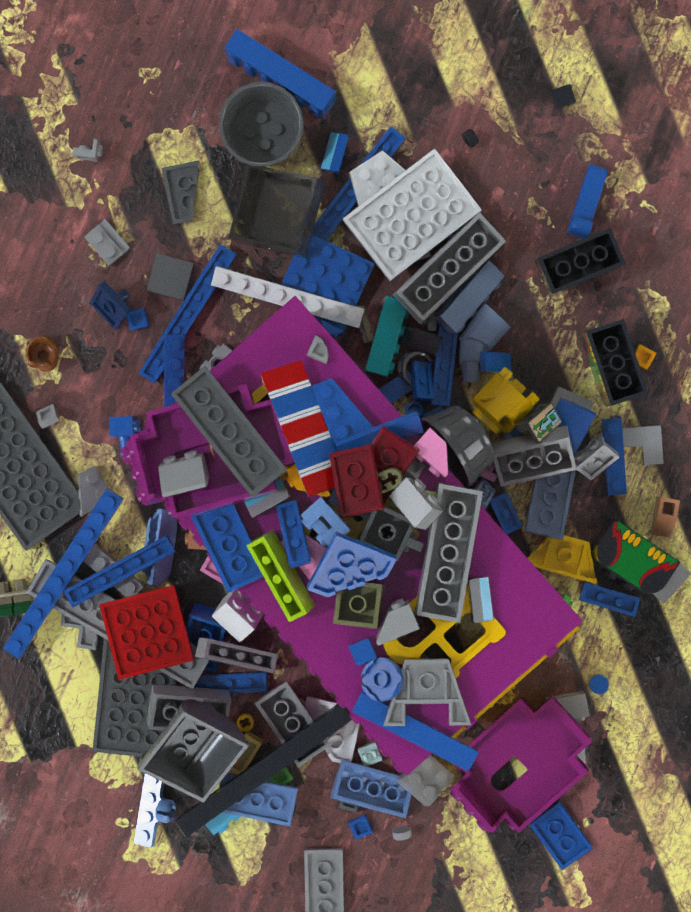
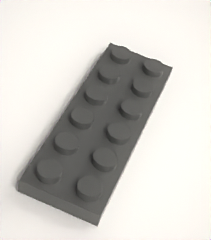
[171,366,287,498]

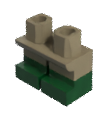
[0,579,34,617]

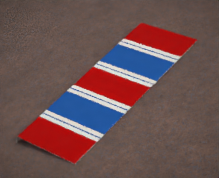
[260,360,337,497]

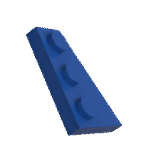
[311,378,373,447]

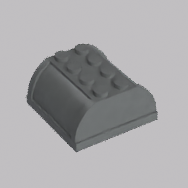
[138,699,249,803]

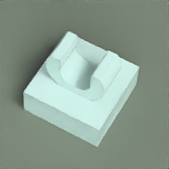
[358,741,382,767]

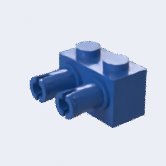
[109,416,142,456]

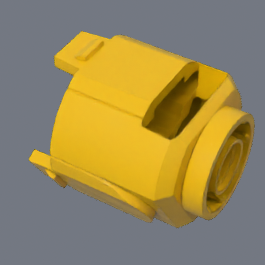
[472,367,540,435]

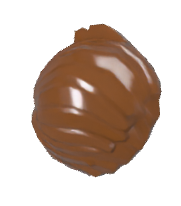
[26,335,59,372]

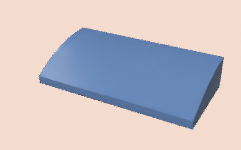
[330,760,412,818]

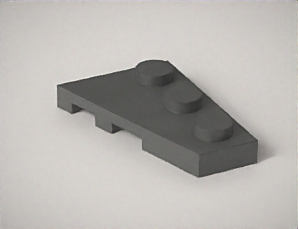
[162,160,200,225]

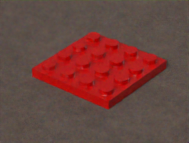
[99,585,195,680]

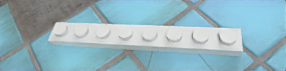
[211,266,364,328]

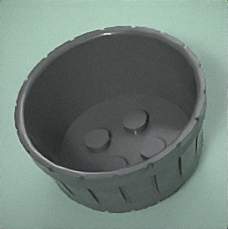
[219,82,303,167]
[419,405,494,489]

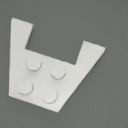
[349,151,406,207]

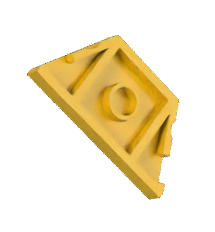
[528,535,597,584]

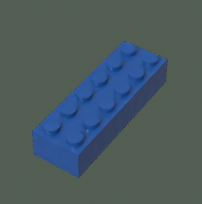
[224,28,336,119]

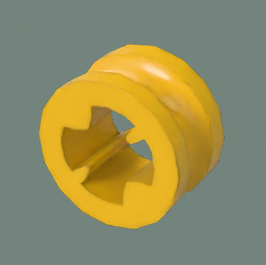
[236,713,254,732]

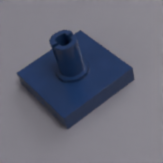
[89,281,131,330]

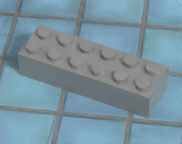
[393,213,506,323]
[414,484,483,623]

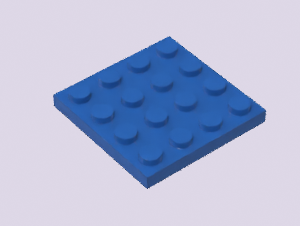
[281,233,375,333]

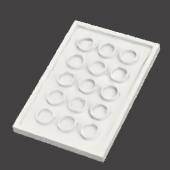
[343,149,482,281]

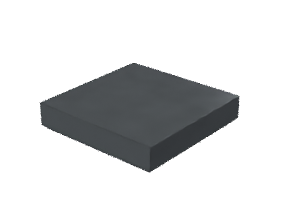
[147,253,194,301]

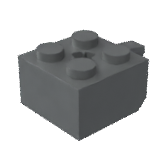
[359,506,424,561]

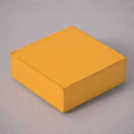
[635,344,656,370]

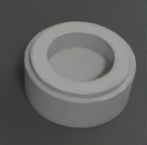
[392,826,412,841]

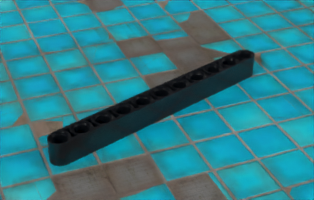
[174,704,352,837]

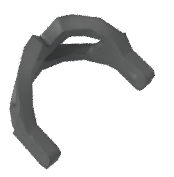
[397,351,433,385]

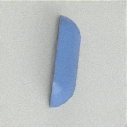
[142,509,177,586]

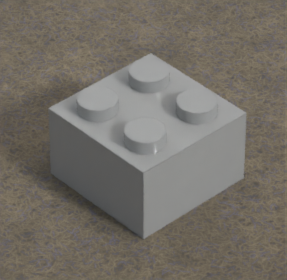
[396,755,454,806]

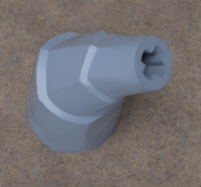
[459,303,511,382]

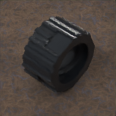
[462,129,479,148]

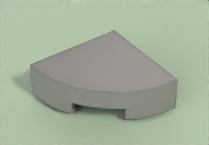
[307,335,328,364]

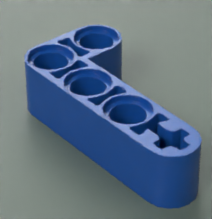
[566,163,608,239]

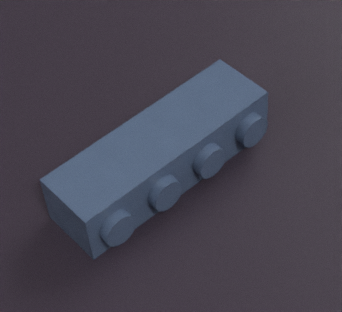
[433,260,504,333]

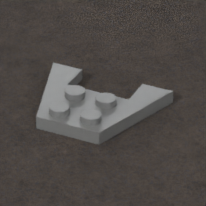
[383,658,471,726]

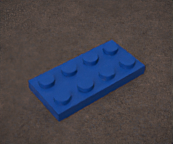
[191,504,263,593]

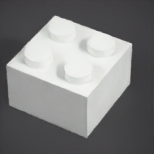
[212,589,264,643]

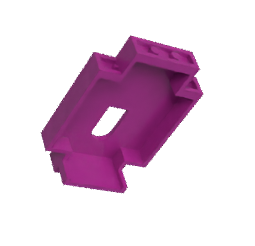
[125,384,295,520]
[450,695,593,833]

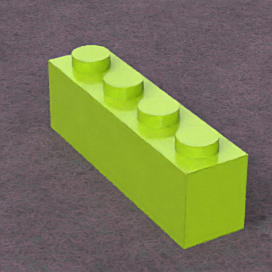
[246,530,316,622]

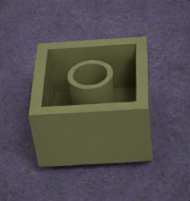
[333,583,385,629]

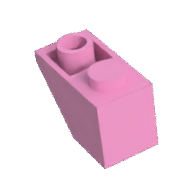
[414,428,448,478]

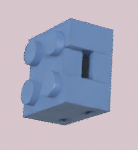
[301,496,351,547]

